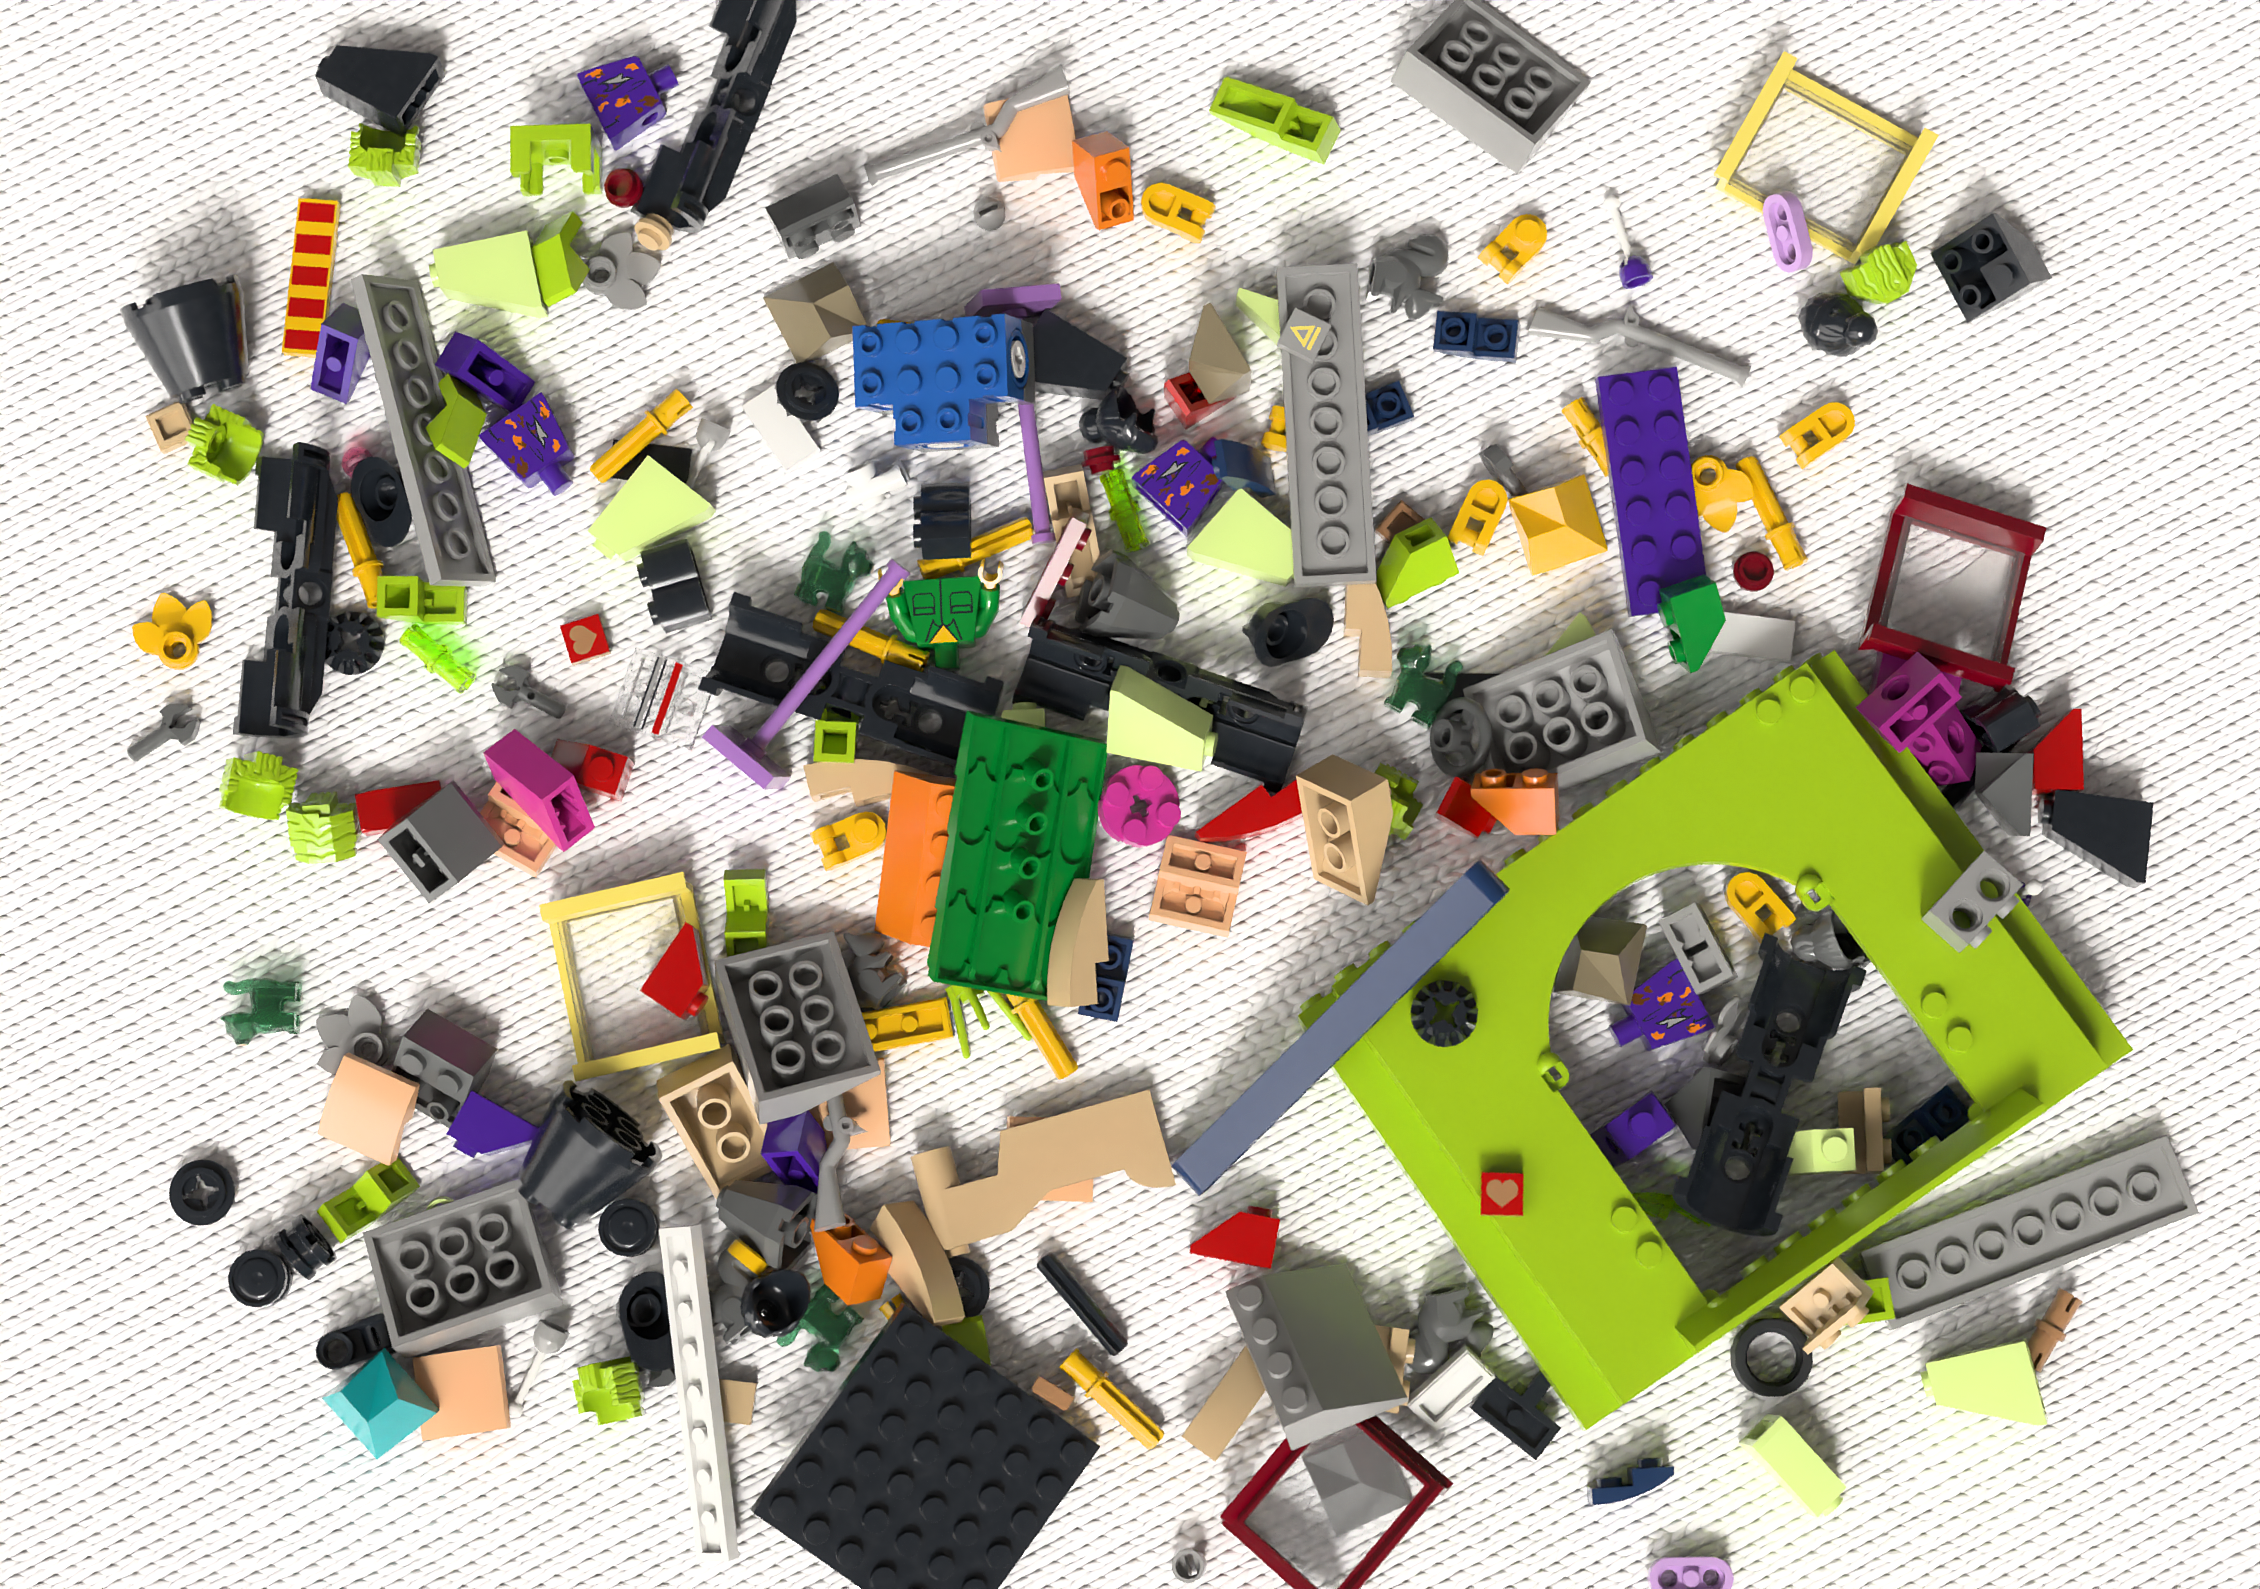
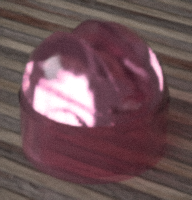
[342,447,374,478]

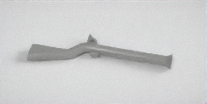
[864,64,1071,187]
[1527,303,1752,388]
[814,1094,868,1232]

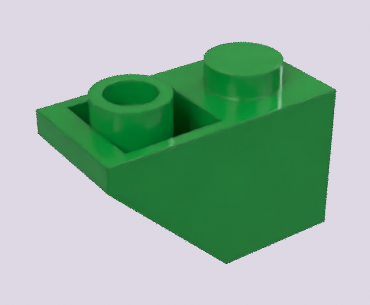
[1657,574,1726,673]

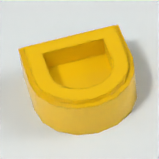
[727,1238,769,1276]

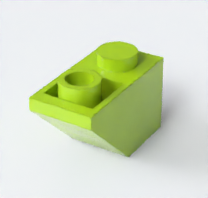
[1376,517,1459,609]

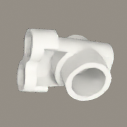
[844,459,910,509]

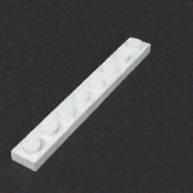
[659,1224,739,1562]

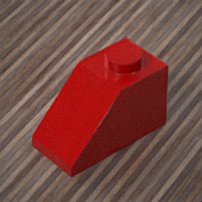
[2026,709,2084,795]
[551,738,634,802]
[1434,776,1497,839]
[639,922,709,1021]
[1189,1205,1280,1269]

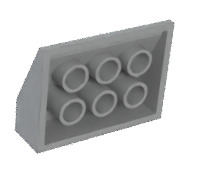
[1390,0,1591,175]
[1463,629,1661,792]
[714,931,881,1125]
[363,1179,564,1359]
[1225,1263,1409,1450]

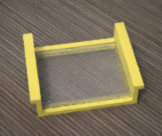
[1714,51,1939,265]
[539,872,726,1082]

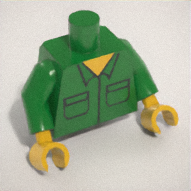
[878,559,1004,672]

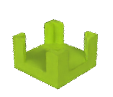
[510,124,603,196]

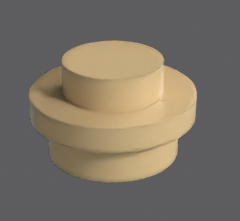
[635,214,674,250]

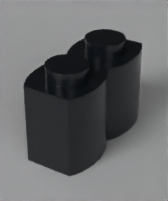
[913,482,972,560]
[636,538,713,633]
[1959,686,2041,753]

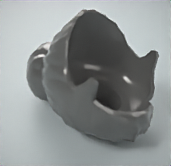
[1790,909,1872,970]

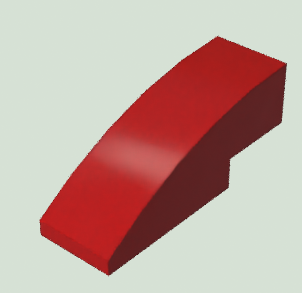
[1195,779,1303,843]

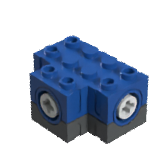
[852,314,1036,453]

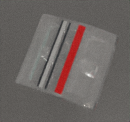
[609,647,711,751]

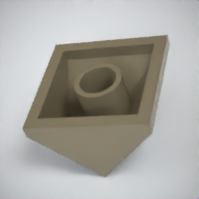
[763,262,867,363]
[1189,302,1252,404]
[1554,916,1647,1006]

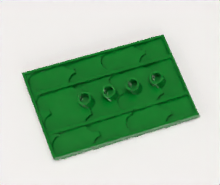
[927,710,1108,1001]

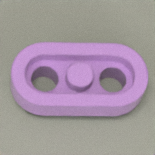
[1763,191,1813,273]
[1647,1556,1734,1589]

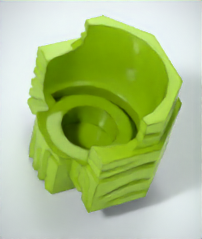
[348,123,421,187]
[1839,241,1917,304]
[185,404,264,486]
[219,751,299,821]
[1374,762,1423,840]
[286,791,361,864]
[572,1356,645,1426]

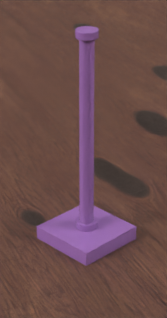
[964,283,1062,545]
[702,558,911,790]

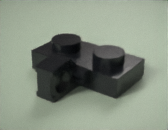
[1469,1370,1561,1460]

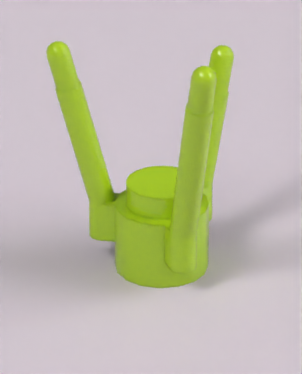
[945,985,1032,1059]

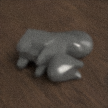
[1366,234,1449,320]
[843,933,907,1010]
[708,1246,763,1345]
[1407,1282,1494,1374]

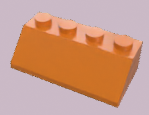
[874,770,957,947]

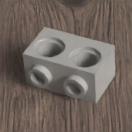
[1921,851,2023,953]
[1659,902,1738,995]

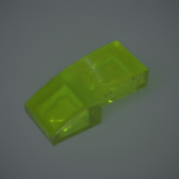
[1631,1192,1711,1228]

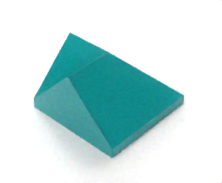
[322,1348,440,1459]

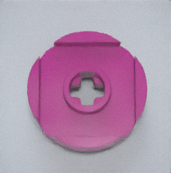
[1098,765,1181,848]

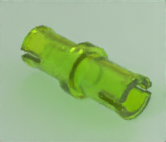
[1099,469,1150,553]
[399,624,477,694]

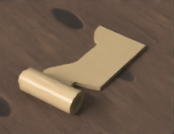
[910,1090,1176,1259]

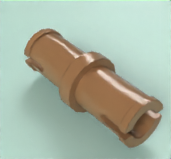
[2028,1288,2083,1373]

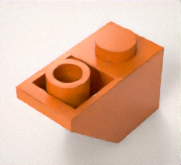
[1072,131,1134,230]
[1471,768,1560,835]
[810,1213,892,1306]

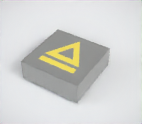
[1277,308,1332,364]

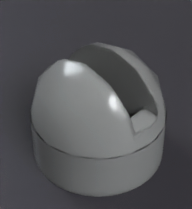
[973,196,1006,231]
[1172,1548,1207,1583]

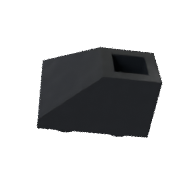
[1930,213,2052,323]

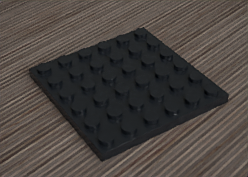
[750,1302,1101,1589]

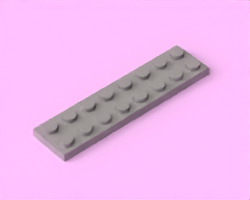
[1276,263,1377,588]
[351,274,497,587]
[1858,1135,2199,1330]

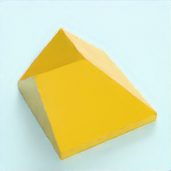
[1507,474,1608,576]

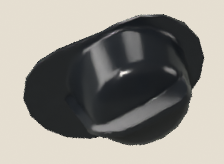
[351,456,412,547]
[1242,597,1334,667]
[616,1271,674,1371]

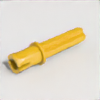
[590,388,693,483]
[1736,456,1809,571]
[337,492,384,609]
[916,517,1034,580]
[812,609,930,673]
[1006,994,1078,1080]
[1059,1348,1165,1449]

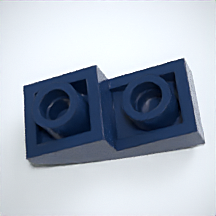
[1433,311,1521,363]
[1365,381,1414,436]
[1212,439,1276,499]
[1078,933,1134,1022]
[1883,1085,1969,1166]
[1587,1458,1675,1506]

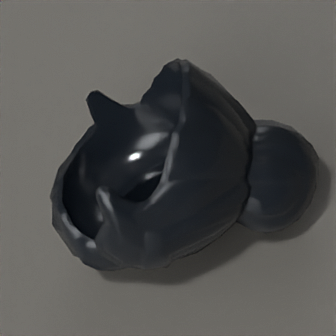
[1798,292,1878,357]
[1079,385,1159,455]
[740,1269,811,1339]

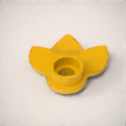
[1691,455,1755,533]
[132,593,213,670]

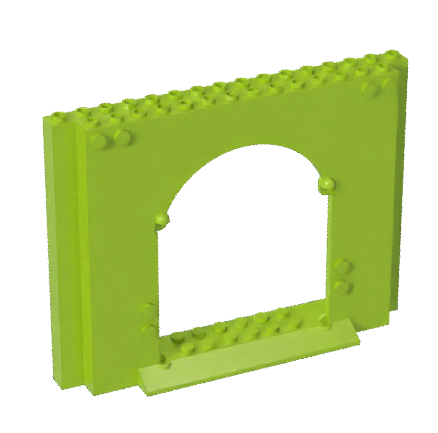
[1297,650,2134,1432]

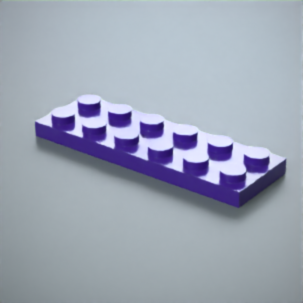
[1595,367,1707,618]

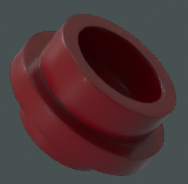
[604,168,643,208]
[1081,446,1121,476]
[1733,551,1774,592]

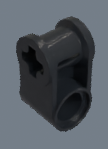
[315,1312,398,1370]

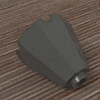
[1075,549,1180,639]
[716,1180,817,1270]

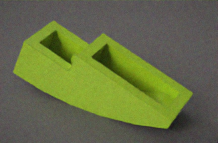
[1209,76,1341,165]

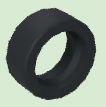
[1730,1318,1813,1397]

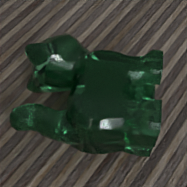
[794,531,875,616]
[1384,643,1463,729]
[220,978,302,1046]
[776,1284,864,1372]

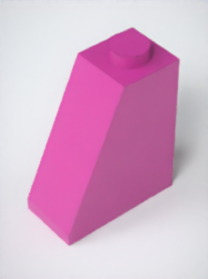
[483,729,595,852]

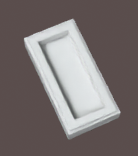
[742,384,820,474]
[1709,612,1795,663]
[1407,1345,1495,1432]

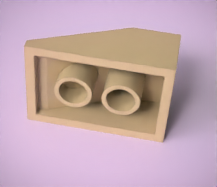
[1296,754,1393,905]
[657,1044,773,1199]

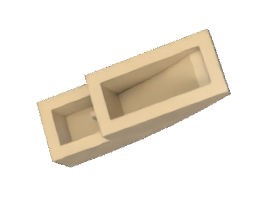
[1043,464,1100,598]
[1343,584,1392,678]
[803,759,932,808]
[1047,878,1109,1007]
[870,1200,965,1327]
[1181,1345,1266,1462]

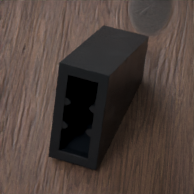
[315,45,445,137]
[1033,309,1130,400]
[2037,790,2154,888]

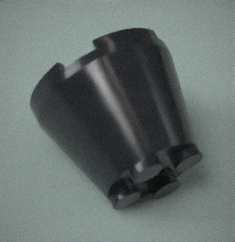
[120,275,249,405]
[518,1080,662,1229]

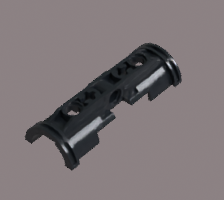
[630,0,797,233]
[233,442,338,738]
[698,592,1004,776]
[1012,615,1309,793]
[1672,933,1867,1237]

